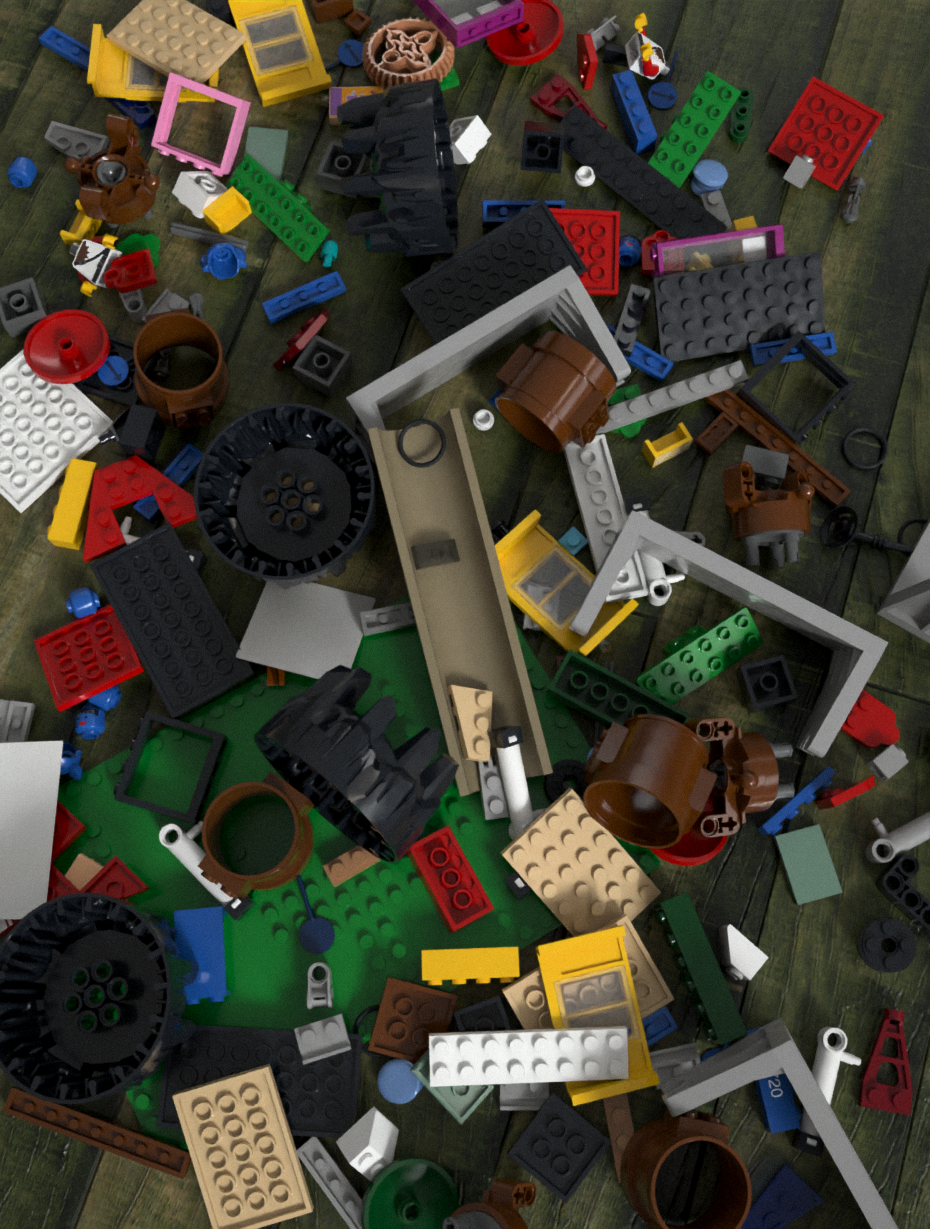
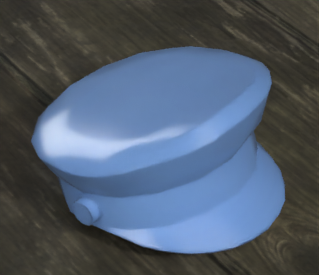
[691,159,728,196]
[377,1059,423,1104]

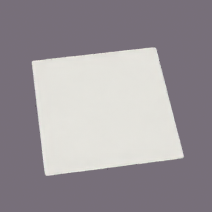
[236,581,376,679]

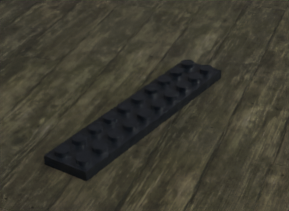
[559,105,727,255]

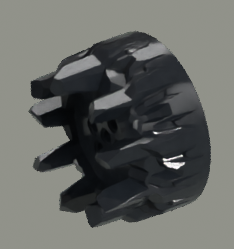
[337,78,459,257]
[194,403,378,589]
[254,665,459,865]
[0,893,199,1104]

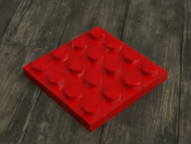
[768,76,884,192]
[549,208,620,296]
[34,604,144,712]

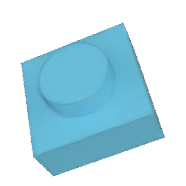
[558,527,588,557]

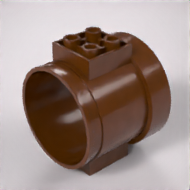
[133,308,229,430]
[495,331,617,454]
[583,714,718,849]
[198,771,315,899]
[620,1109,752,1229]

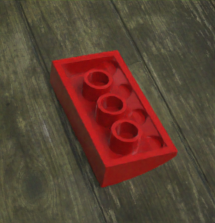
[406,825,494,934]

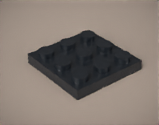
[76,335,161,407]
[507,1091,612,1203]

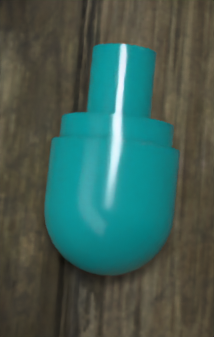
[321,239,338,267]

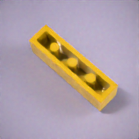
[47,458,101,550]
[421,947,520,985]

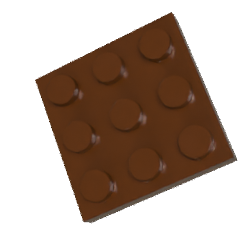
[367,976,458,1063]

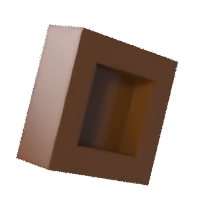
[344,8,372,36]

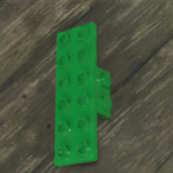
[648,71,741,188]
[226,153,330,262]
[635,607,764,704]

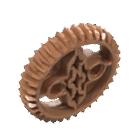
[362,17,455,90]

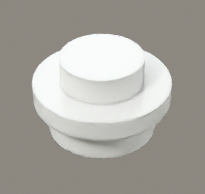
[575,166,595,187]
[473,409,494,431]

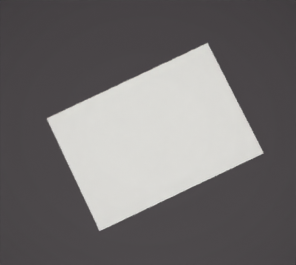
[0,741,63,920]

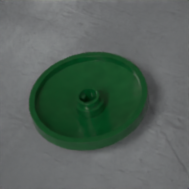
[361,1157,459,1229]

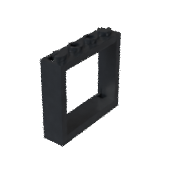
[736,330,855,445]
[114,711,229,825]

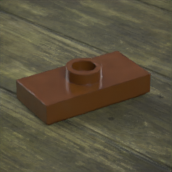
[694,411,739,456]

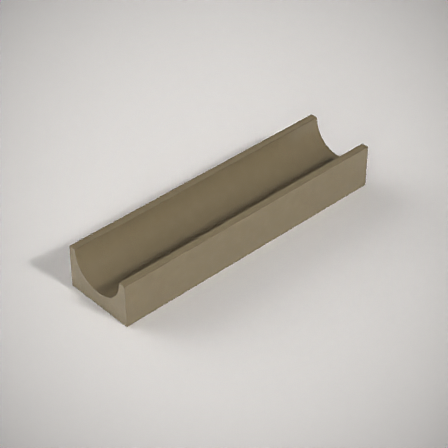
[368,407,553,797]

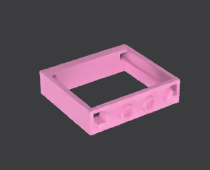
[151,72,251,177]

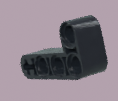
[876,855,930,939]

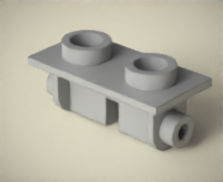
[586,15,620,51]

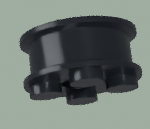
[857,918,916,973]

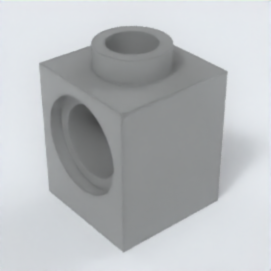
[783,154,816,189]
[866,744,909,782]

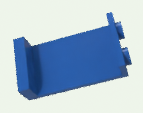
[174,906,230,1005]

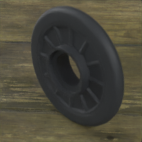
[544,759,589,803]

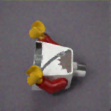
[625,13,671,79]
[69,234,122,297]

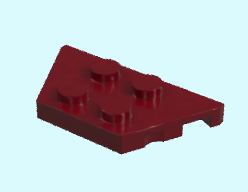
[272,307,329,371]

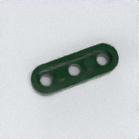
[728,88,754,143]

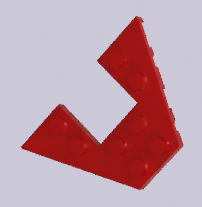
[83,455,197,563]
[47,800,150,902]

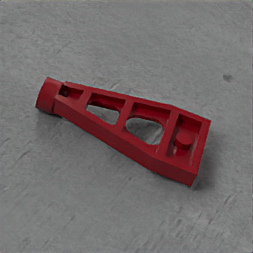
[530,74,608,130]
[858,1008,913,1116]

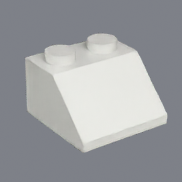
[449,115,491,165]
[172,171,228,218]
[718,924,769,981]
[336,1107,399,1181]

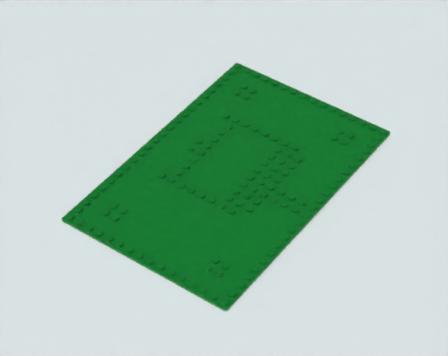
[52,595,660,1149]

